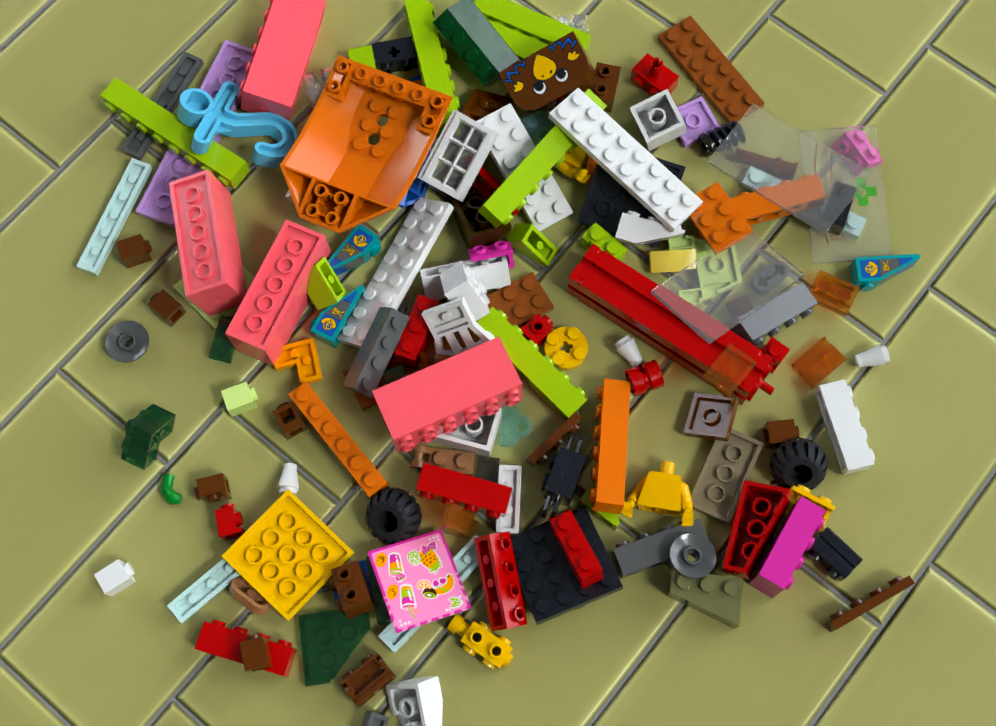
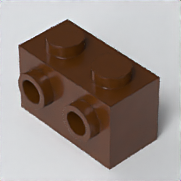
[586,62,621,113]
[329,560,375,619]

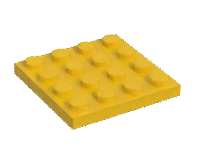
[222,489,354,621]

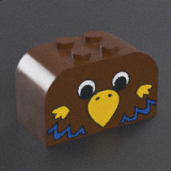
[499,31,594,114]

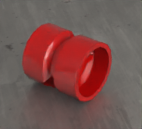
[624,360,664,397]

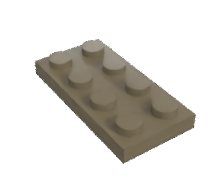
[691,429,764,525]

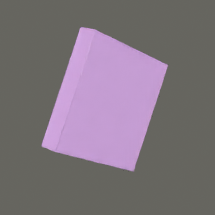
[677,96,720,148]

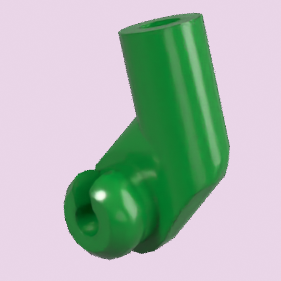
[160,474,182,505]

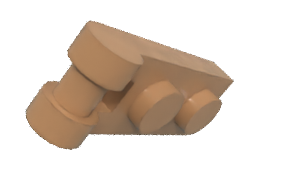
[410,444,476,476]

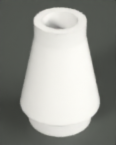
[614,335,644,367]
[854,344,890,368]
[277,463,299,496]

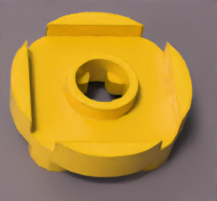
[544,327,588,371]

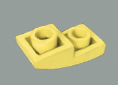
[649,248,696,273]

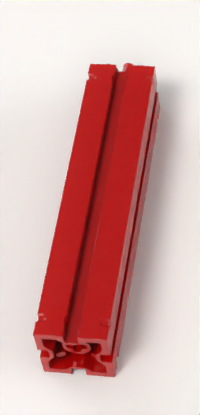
[567,244,775,406]

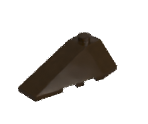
[441,176,512,249]

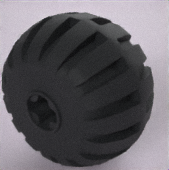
[770,437,828,490]
[365,488,422,544]

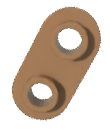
[229,577,271,615]

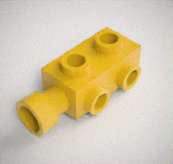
[447,613,513,670]

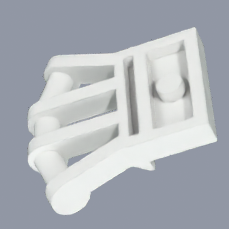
[422,297,495,356]

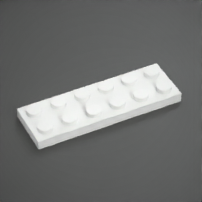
[477,103,574,232]

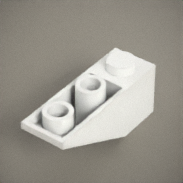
[615,211,685,246]

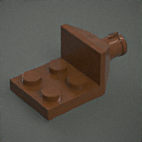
[458,89,513,152]

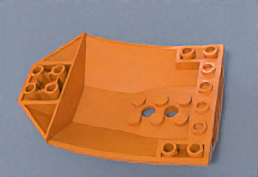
[279,55,452,234]

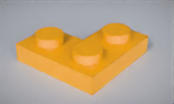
[274,338,323,384]

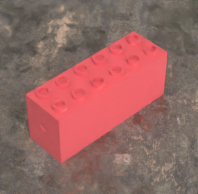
[238,0,326,121]
[169,169,247,316]
[225,220,332,367]
[372,337,522,453]

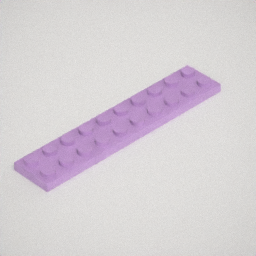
[136,40,253,228]

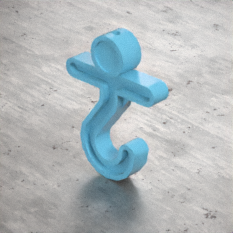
[176,81,298,168]

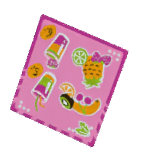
[368,529,471,633]

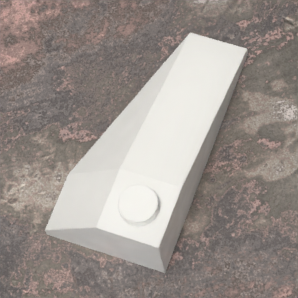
[386,676,443,726]

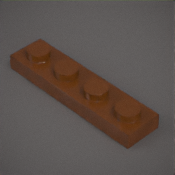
[826,575,915,632]

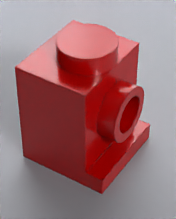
[520,313,553,347]
[761,337,790,374]
[215,503,246,541]

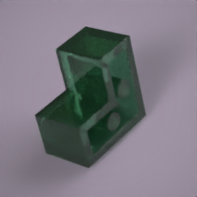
[121,404,176,470]

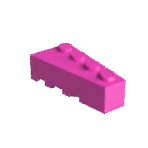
[748,496,826,599]

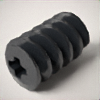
[698,121,746,157]

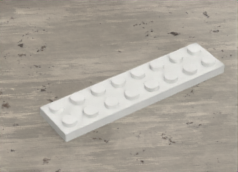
[548,88,703,232]
[338,197,454,348]

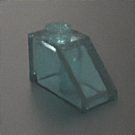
[520,112,555,145]

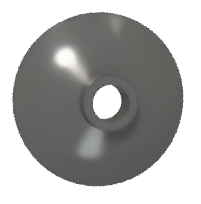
[105,321,149,363]
[669,533,716,579]

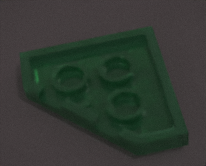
[298,609,371,687]

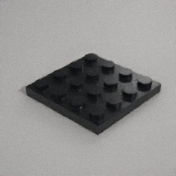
[577,157,685,248]
[511,506,623,625]

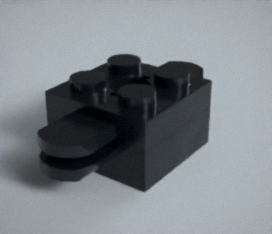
[541,433,586,520]

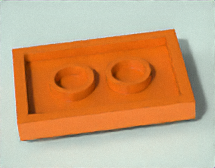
[689,182,753,255]

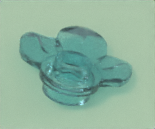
[497,405,533,447]

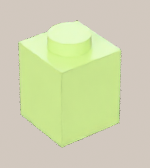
[221,382,258,417]

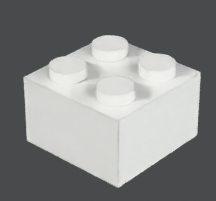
[629,89,687,151]
[439,261,490,321]

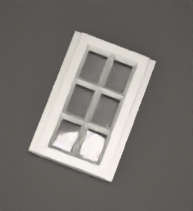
[418,109,499,202]

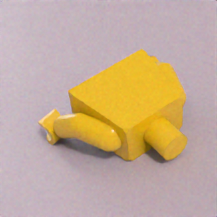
[545,134,591,183]
[621,461,694,526]

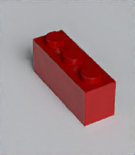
[394,294,440,368]
[550,510,603,589]

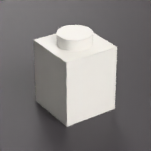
[94,559,136,597]

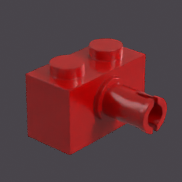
[630,53,679,97]

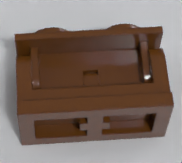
[340,653,397,708]

